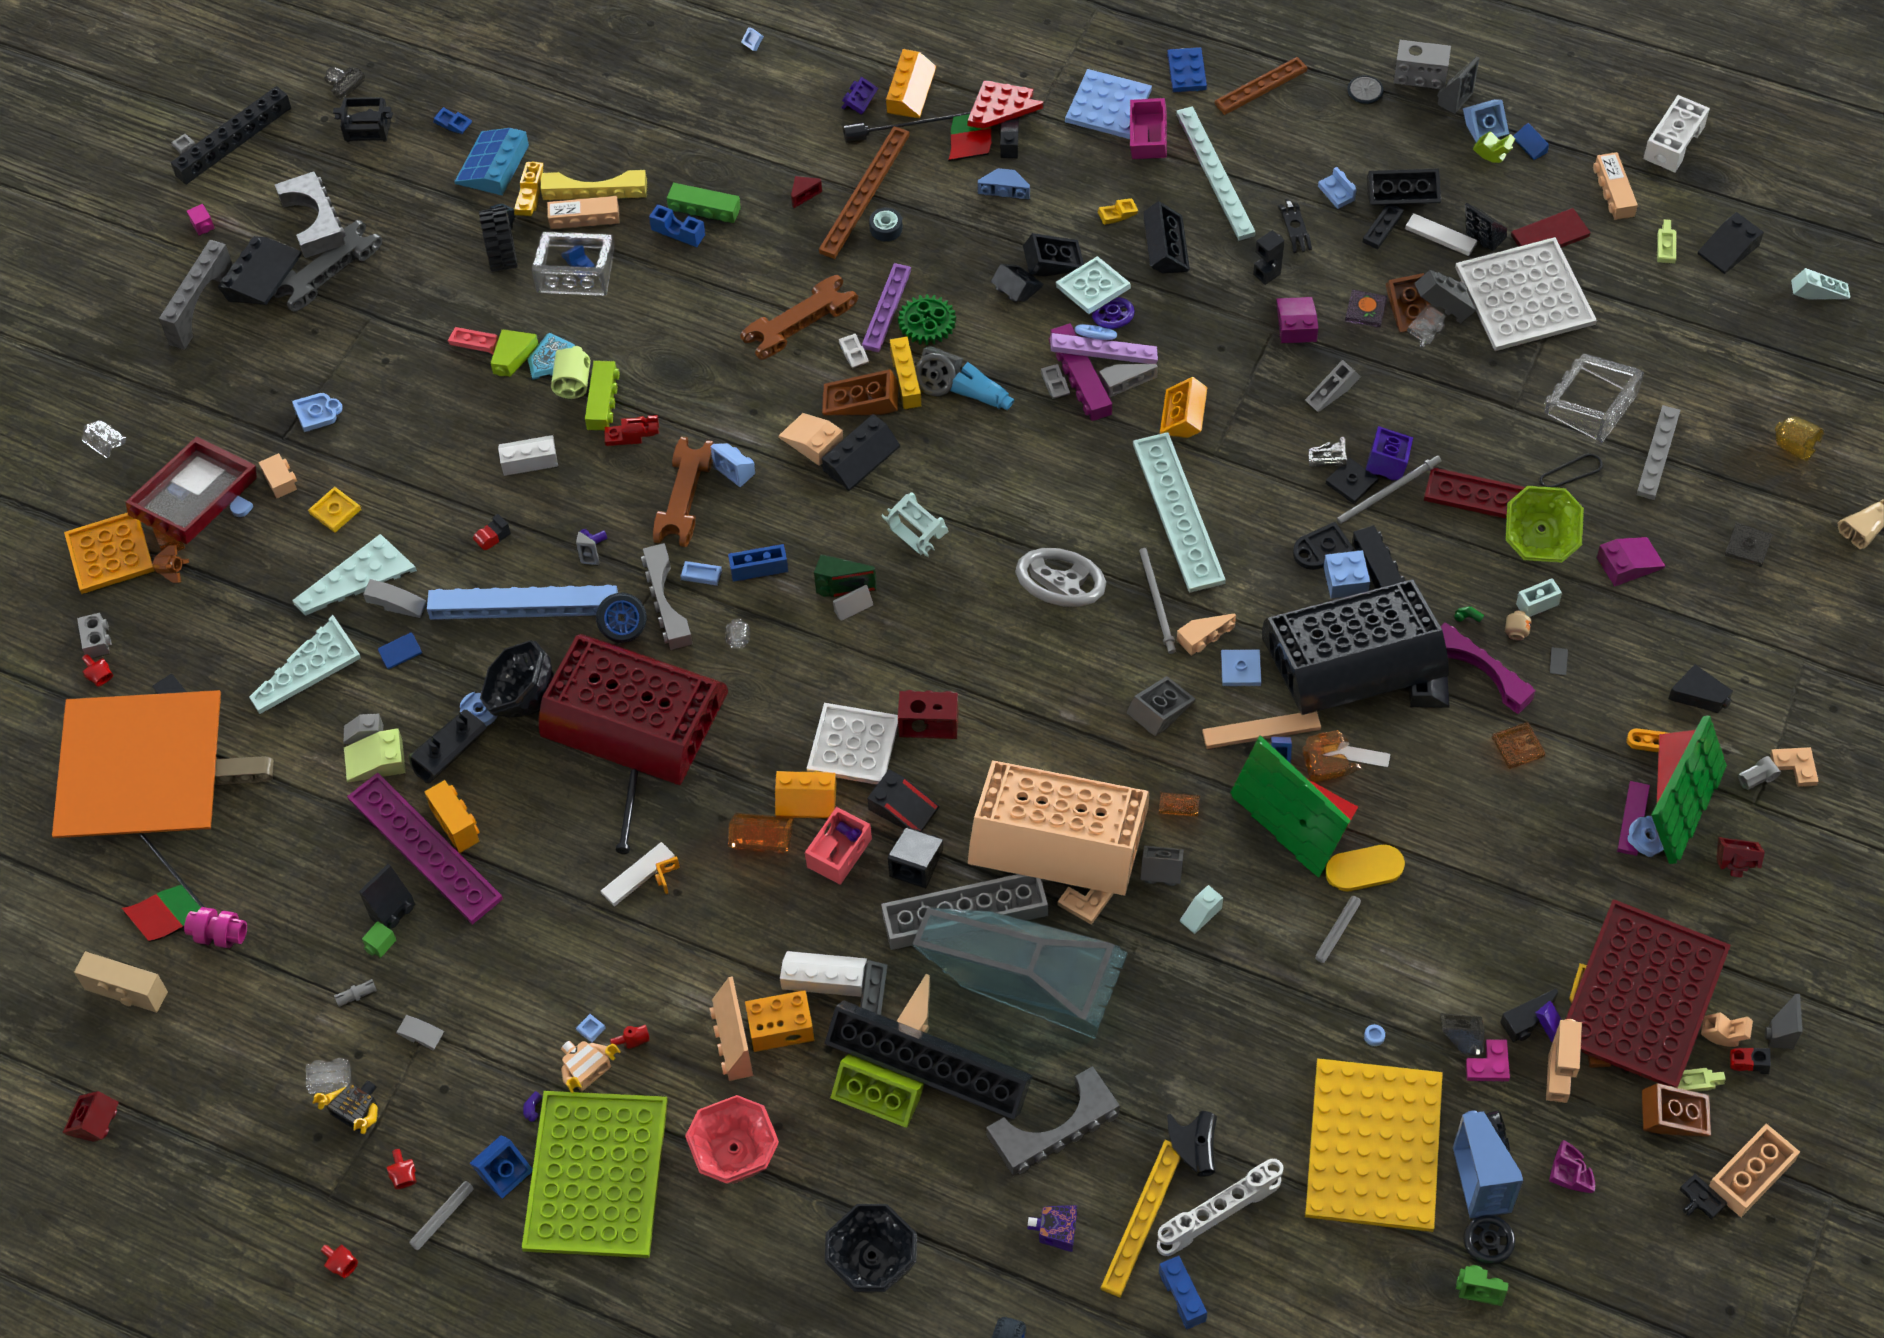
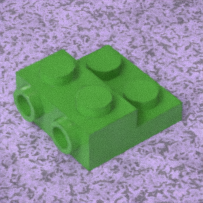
[1456,1265,1508,1306]

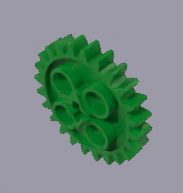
[898,294,956,345]

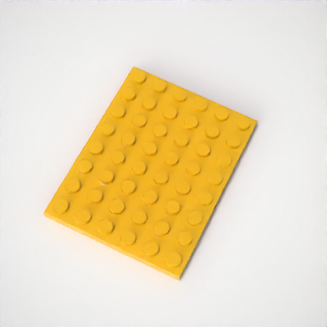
[1305,1059,1442,1232]

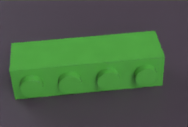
[667,183,741,223]

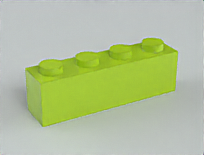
[585,361,620,430]

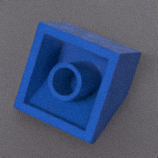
[470,1135,533,1199]

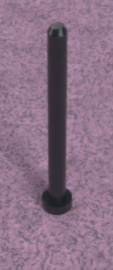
[616,768,638,854]

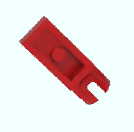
[605,415,659,446]

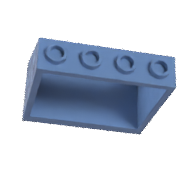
[1453,1111,1523,1219]

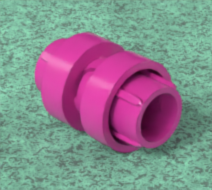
[184,907,247,948]

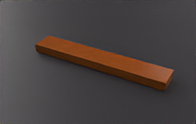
[1215,57,1307,115]

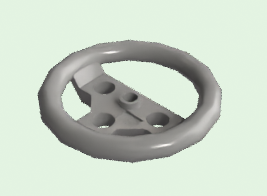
[1015,548,1106,607]

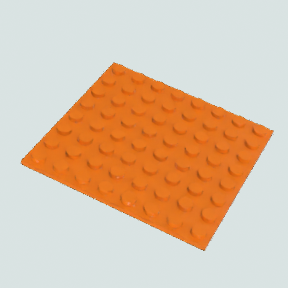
[52,690,221,838]

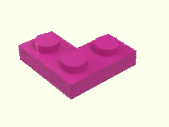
[1466,1039,1510,1081]

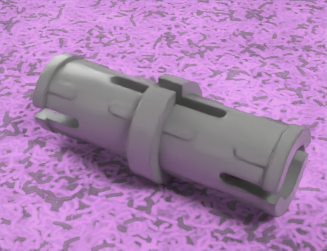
[334,979,377,1007]

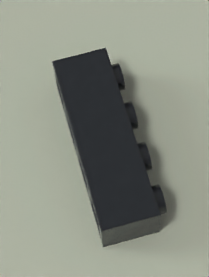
[1352,525,1405,589]

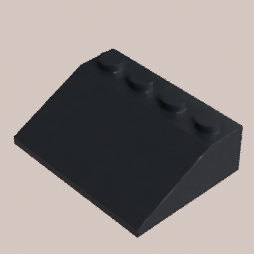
[218,236,302,305]

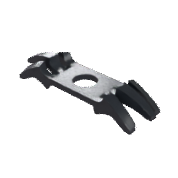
[1278,199,1312,253]

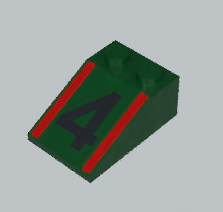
[814,554,877,597]

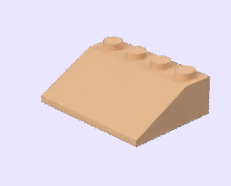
[710,976,753,1081]

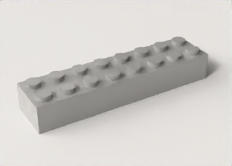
[881,874,1048,950]

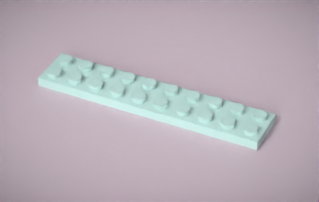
[1133,432,1225,593]

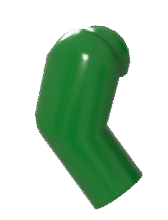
[1454,606,1484,622]

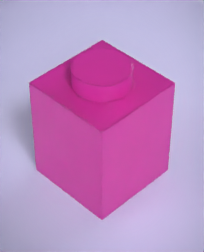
[187,204,215,235]

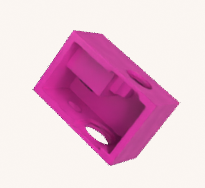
[1130,98,1167,159]

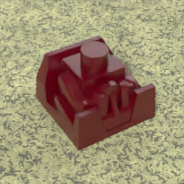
[1717,837,1765,877]

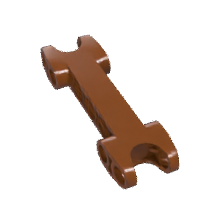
[740,275,858,359]
[653,437,714,547]

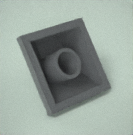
[1764,994,1802,1049]

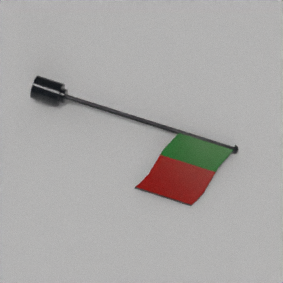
[843,112,991,161]
[122,833,204,942]

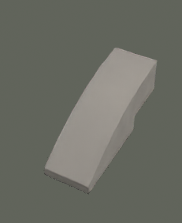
[363,579,427,618]

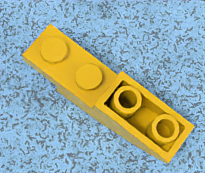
[514,162,544,216]

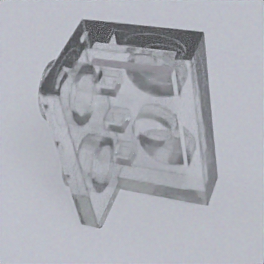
[1407,304,1446,348]
[82,420,126,458]

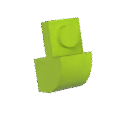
[1473,131,1515,163]

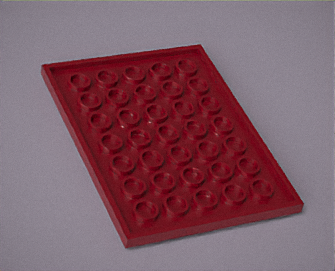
[1566,899,1731,1088]

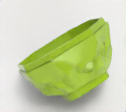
[1506,486,1584,563]

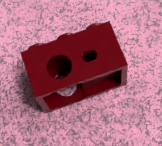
[898,690,959,739]

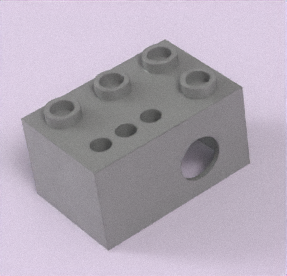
[1394,40,1451,89]

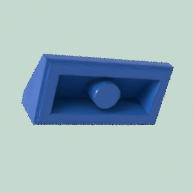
[1513,123,1549,160]
[378,632,422,669]

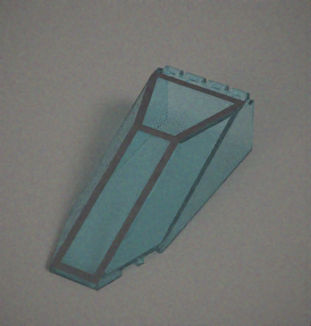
[912,908,1128,1039]

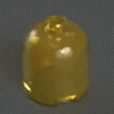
[1775,416,1824,461]

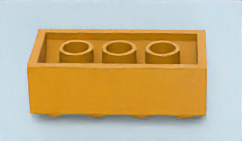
[886,49,936,118]

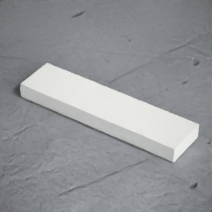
[1405,213,1477,256]
[601,842,675,906]

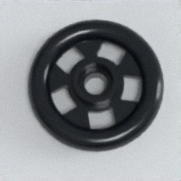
[1463,1215,1515,1264]

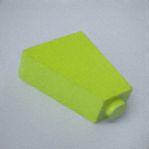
[491,330,539,377]

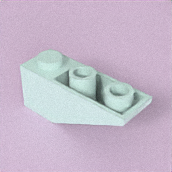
[1791,268,1850,299]

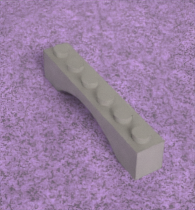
[641,543,693,650]

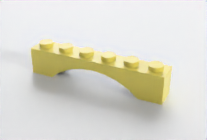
[541,170,647,200]

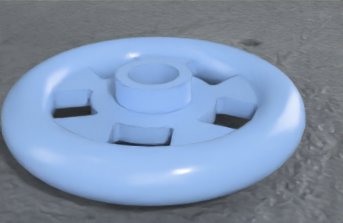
[1075,325,1117,340]

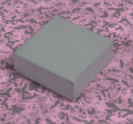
[171,134,195,154]

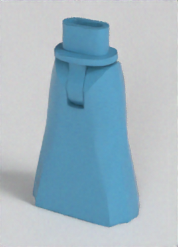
[950,362,1014,410]

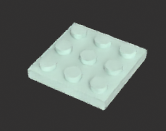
[1056,256,1131,314]

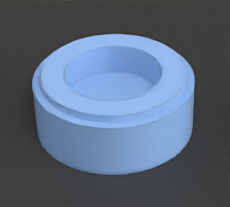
[1364,1024,1385,1046]

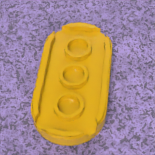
[1325,845,1405,892]

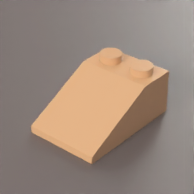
[779,413,843,466]

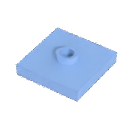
[1221,650,1261,686]

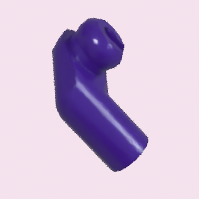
[580,529,608,544]
[836,821,862,842]
[523,1091,543,1122]

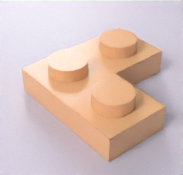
[1770,747,1819,787]
[1058,887,1113,925]

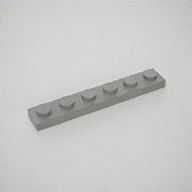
[1636,405,1680,500]

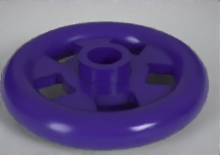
[1092,297,1135,329]

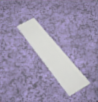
[1313,740,1390,767]

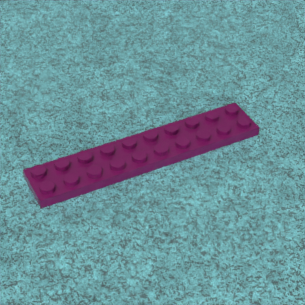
[347,772,503,925]

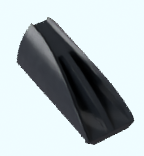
[408,709,487,783]

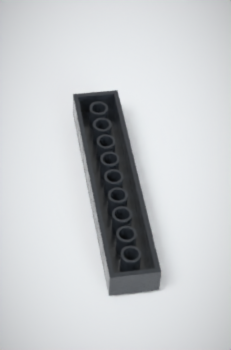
[824,1001,1033,1119]

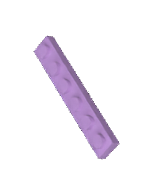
[1050,333,1158,364]

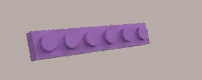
[862,263,911,353]

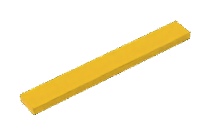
[1101,1140,1181,1298]

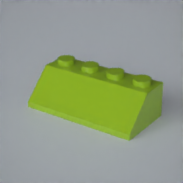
[831,1054,924,1128]

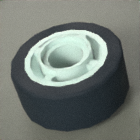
[869,208,903,241]

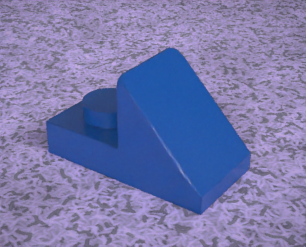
[561,245,595,278]

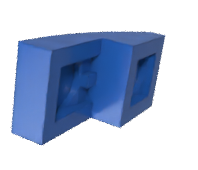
[433,107,472,134]

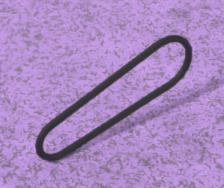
[1539,453,1603,488]

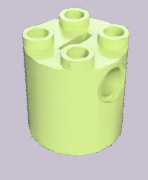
[551,346,591,399]

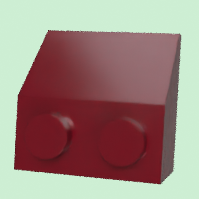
[63,1091,119,1142]

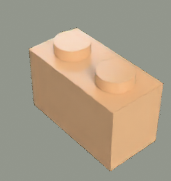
[259,453,297,498]

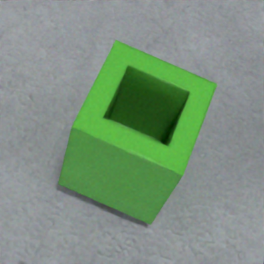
[362,921,396,958]

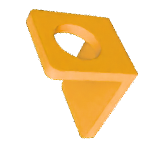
[655,857,680,894]

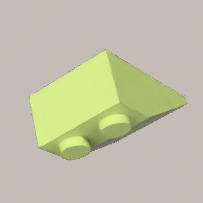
[344,729,406,783]

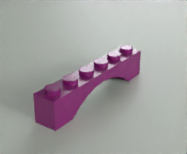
[1440,623,1535,714]

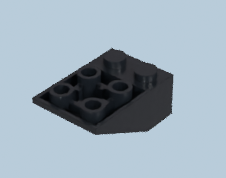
[1465,203,1507,251]

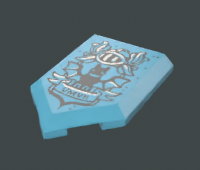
[528,333,575,380]

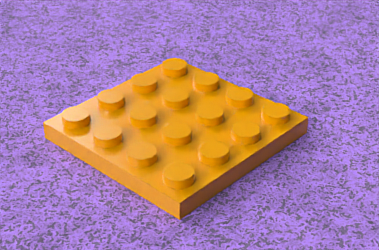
[64,513,155,594]

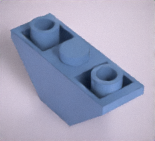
[978,168,1030,199]

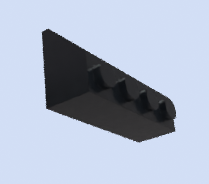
[1367,169,1441,205]
[1143,201,1190,274]
[822,414,900,491]

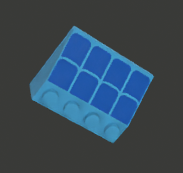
[455,128,529,196]

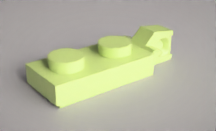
[1657,219,1676,264]
[1678,1068,1726,1092]

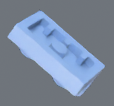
[1318,167,1357,209]

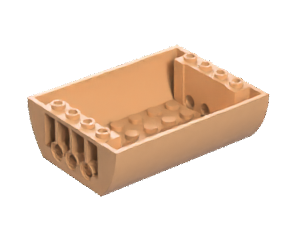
[968,760,1149,896]

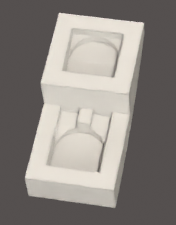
[839,333,869,368]

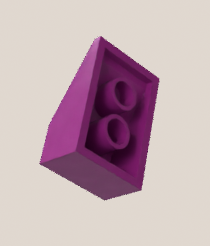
[1276,297,1318,343]
[1596,537,1665,587]

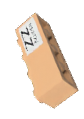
[1593,152,1638,220]
[547,196,620,229]

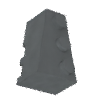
[1414,270,1476,324]

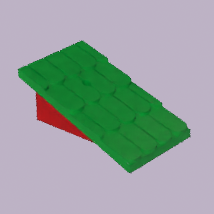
[1651,715,1727,864]
[1230,735,1358,878]

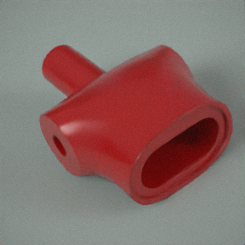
[82,654,113,687]
[610,1025,649,1049]
[387,1149,416,1189]
[321,1244,358,1278]

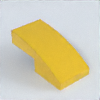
[1098,198,1138,225]

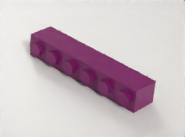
[1049,323,1112,421]

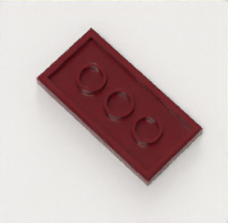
[1511,208,1591,248]

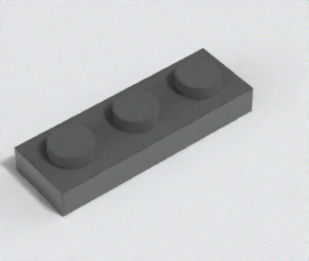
[860,960,887,1015]

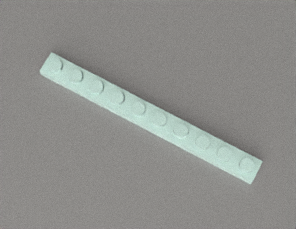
[1176,106,1255,241]

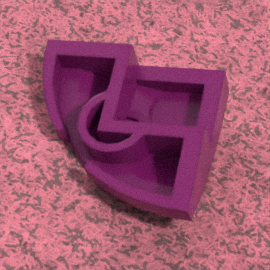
[1549,1140,1595,1193]

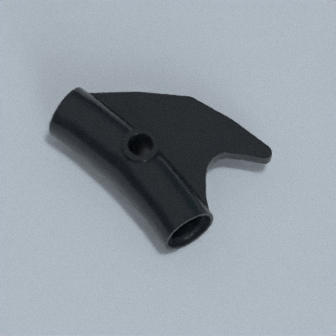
[1167,1111,1217,1177]

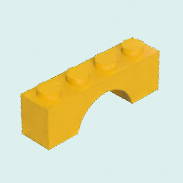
[890,337,921,409]

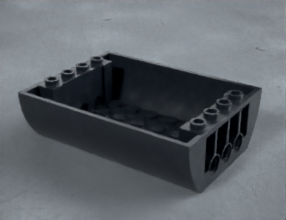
[1262,579,1449,715]

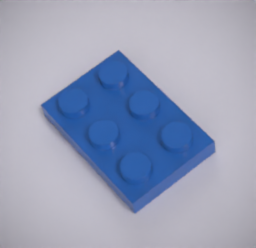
[1167,47,1207,92]

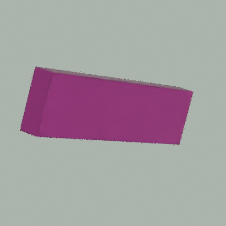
[1617,781,1650,856]

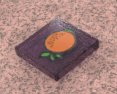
[1345,289,1387,327]

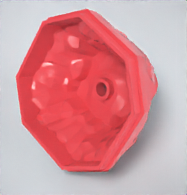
[685,1095,779,1184]

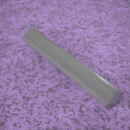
[1315,896,1361,963]
[409,1181,474,1250]

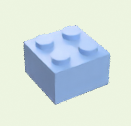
[1324,550,1370,599]

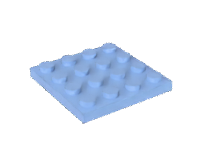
[1065,69,1152,139]

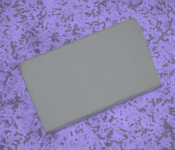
[576,532,600,565]
[833,585,873,621]

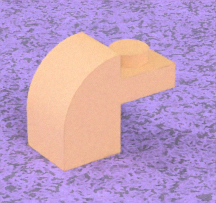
[1701,1012,1753,1047]

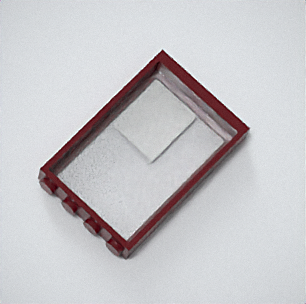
[126,437,257,544]

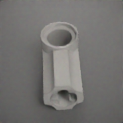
[1738,756,1781,790]

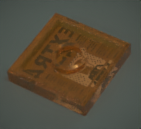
[1492,722,1545,769]

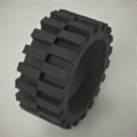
[479,206,518,272]

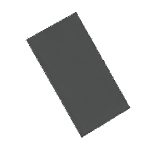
[1550,647,1568,675]

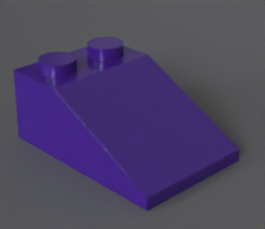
[1365,426,1413,481]

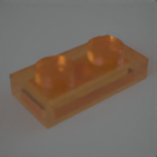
[1159,792,1200,816]

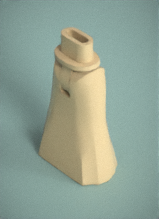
[1838,499,1884,549]

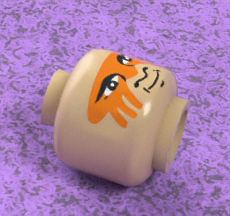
[1505,611,1531,640]

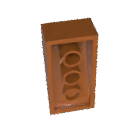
[822,369,899,415]

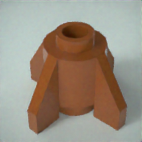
[153,545,189,583]

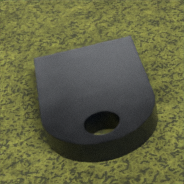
[1293,522,1354,570]

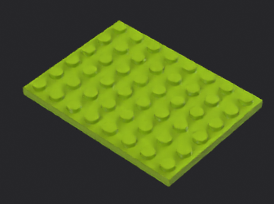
[522,1091,668,1258]

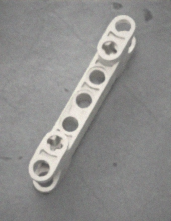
[1157,1159,1283,1256]

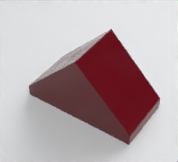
[791,176,822,208]

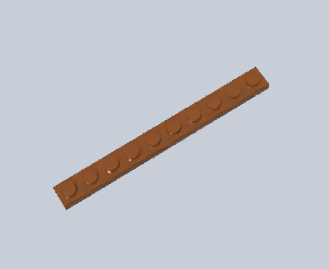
[819,126,909,259]

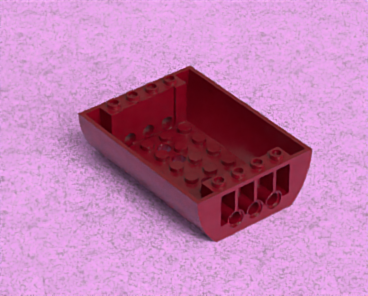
[539,634,728,785]

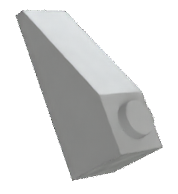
[1305,360,1360,412]
[1099,364,1158,398]

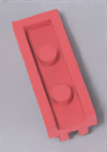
[448,327,499,354]

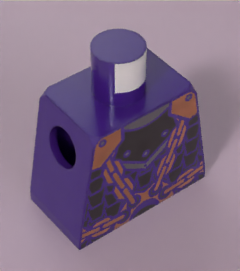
[1027,1205,1077,1252]

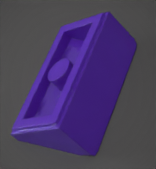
[1535,1001,1562,1043]

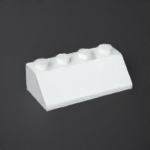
[780,951,867,997]

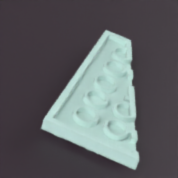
[292,534,417,616]
[249,615,361,714]

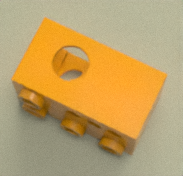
[745,990,815,1052]

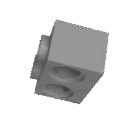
[77,613,112,658]

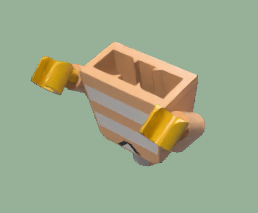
[561,1041,621,1093]

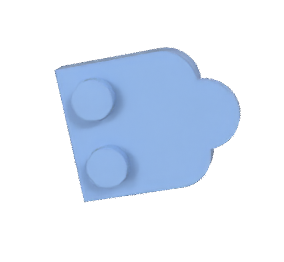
[292,393,342,432]

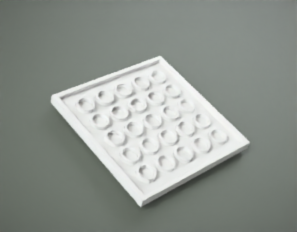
[1455,237,1597,351]

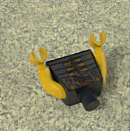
[312,1080,378,1134]

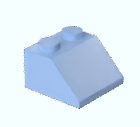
[1463,99,1509,143]
[710,444,755,487]

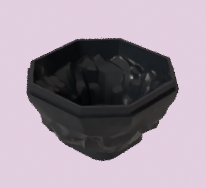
[480,640,554,718]
[825,1204,917,1293]

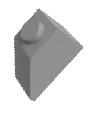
[343,714,383,744]

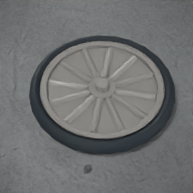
[1347,75,1384,104]

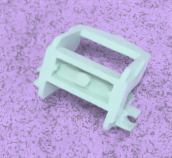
[882,493,949,557]

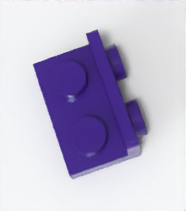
[841,77,878,115]

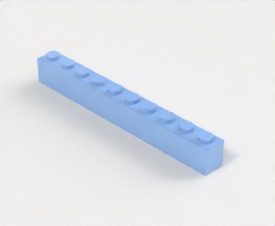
[427,585,618,619]

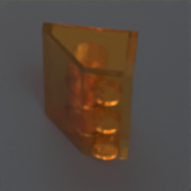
[728,813,794,853]

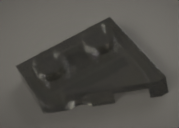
[1308,437,1346,467]

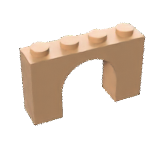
[1546,1019,1582,1103]

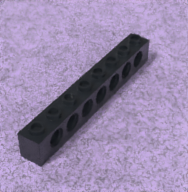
[170,86,291,185]

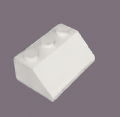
[498,435,558,476]

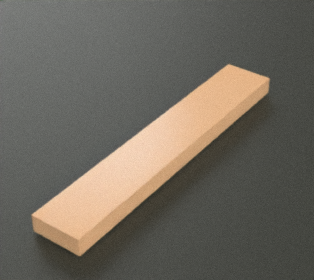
[1202,711,1321,749]

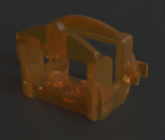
[1302,730,1362,783]

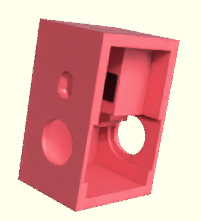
[805,807,872,885]

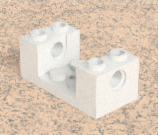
[1643,95,1710,172]

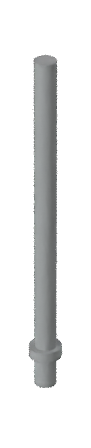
[1337,455,1441,524]
[1139,548,1176,654]

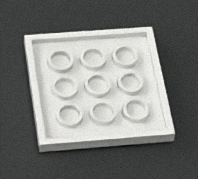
[807,703,898,784]

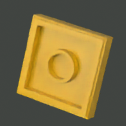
[308,487,361,533]

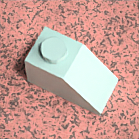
[1180,885,1223,934]

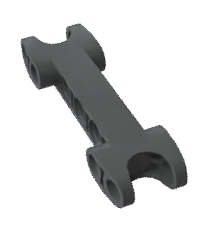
[273,220,382,312]

